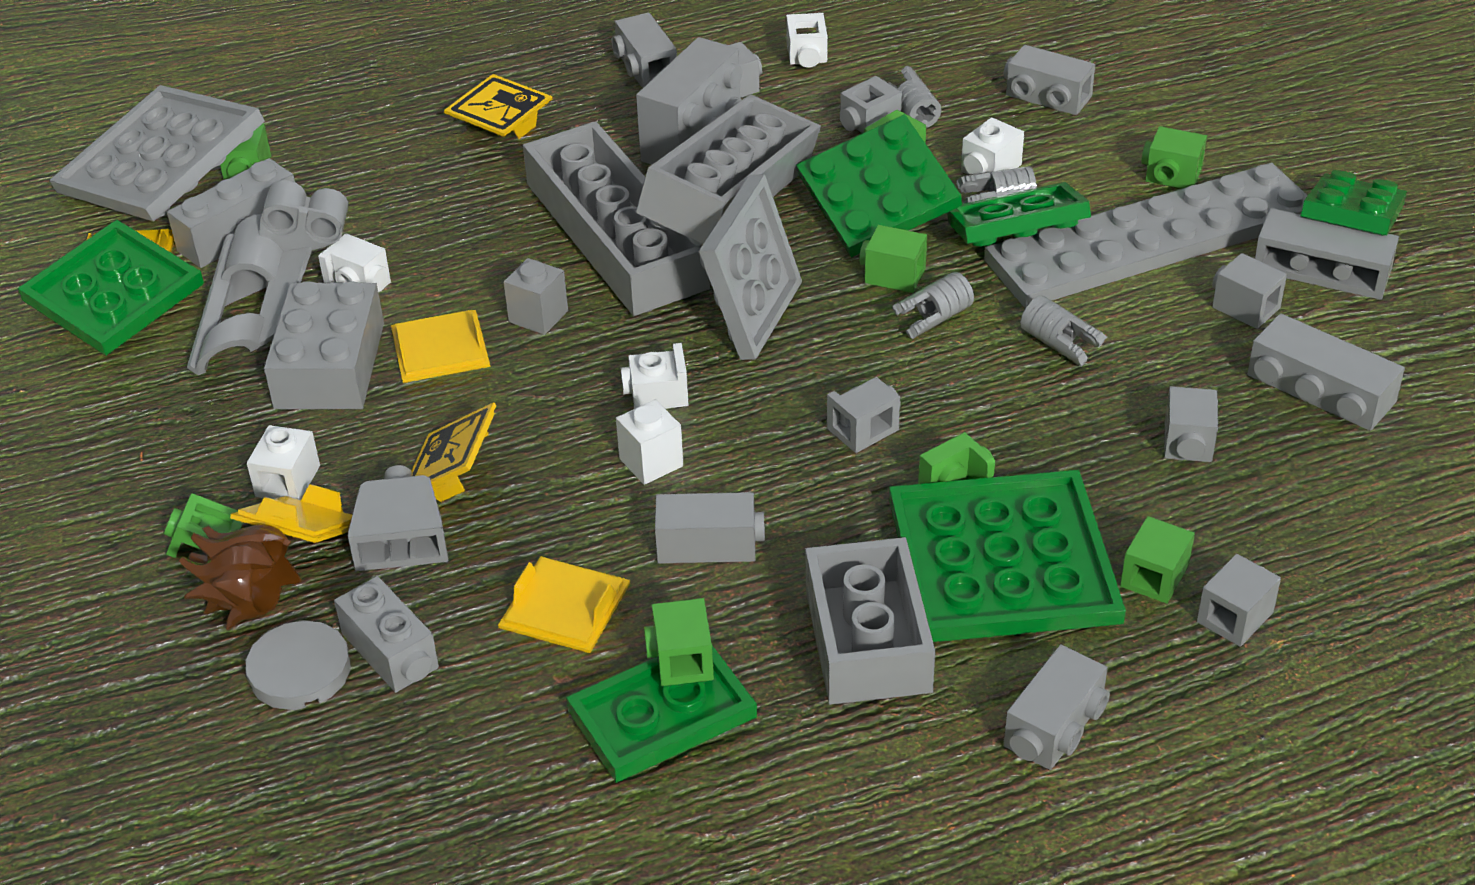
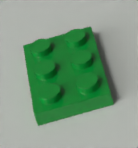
[1301,170,1407,236]
[947,182,1091,246]
[566,645,757,783]

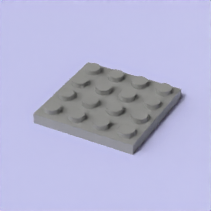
[49,85,265,222]

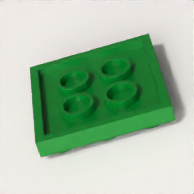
[796,114,962,258]
[18,219,204,356]

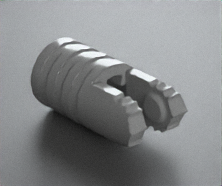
[888,66,941,128]
[956,166,1037,204]
[892,272,974,339]
[1020,296,1107,367]

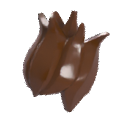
[179,525,302,630]

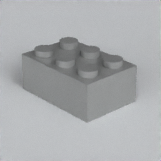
[636,37,742,164]
[264,281,384,409]
[805,537,935,705]

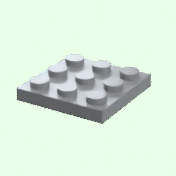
[699,174,802,360]

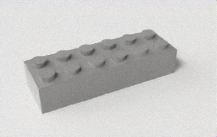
[636,94,821,246]
[523,121,710,316]

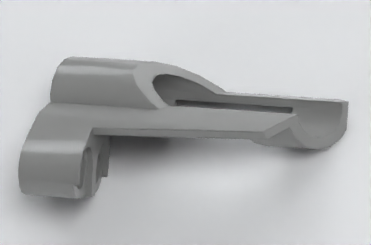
[187,180,348,375]

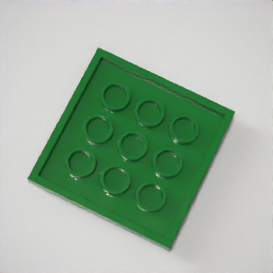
[889,470,1126,642]

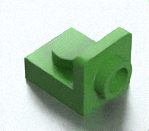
[918,432,995,484]
[163,493,243,558]

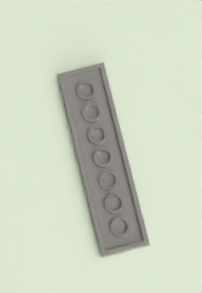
[984,163,1308,309]

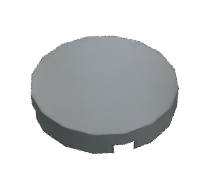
[245,620,351,710]

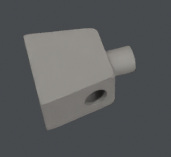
[348,465,448,572]

